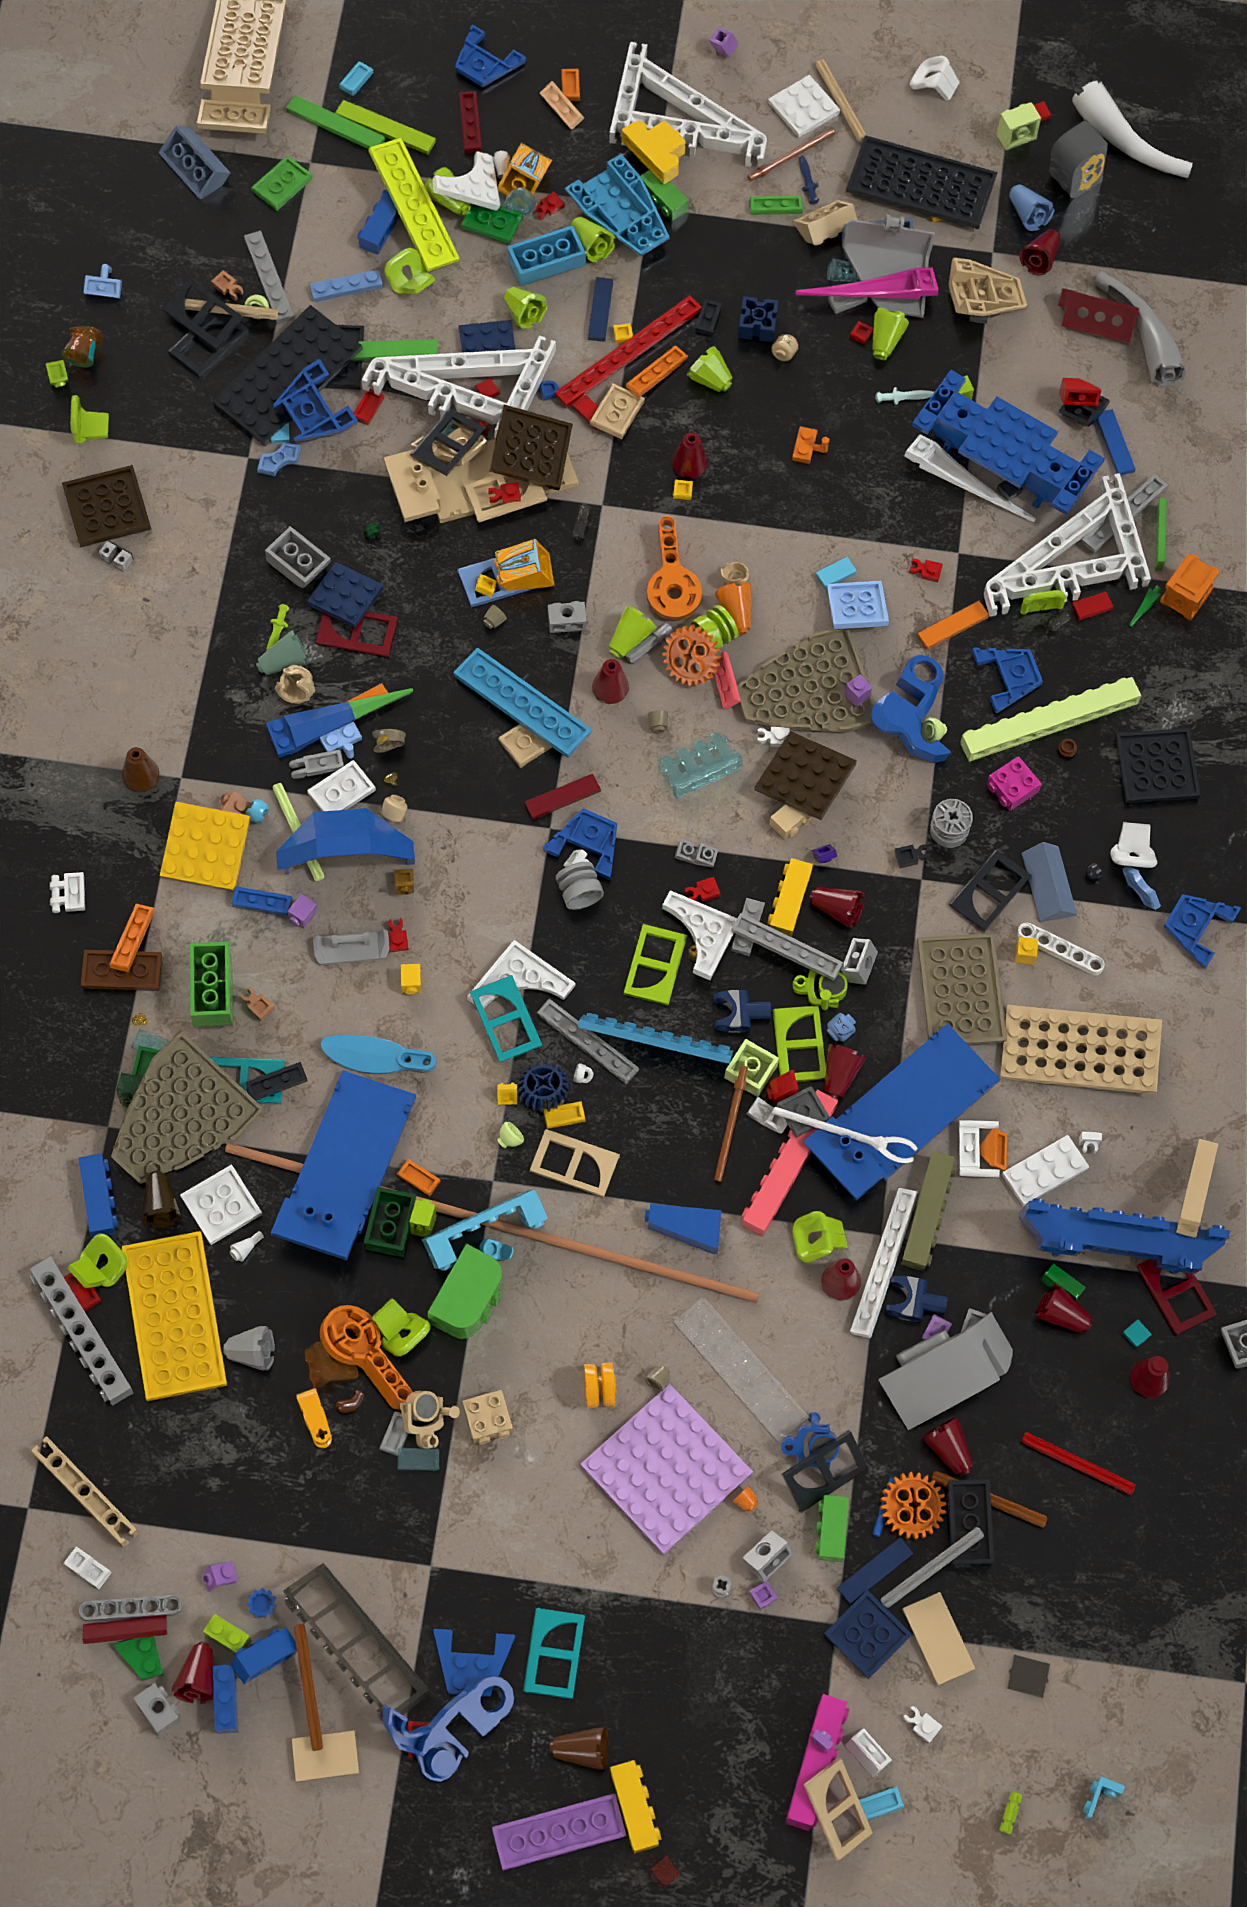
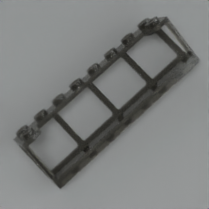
[283,1563,430,1722]

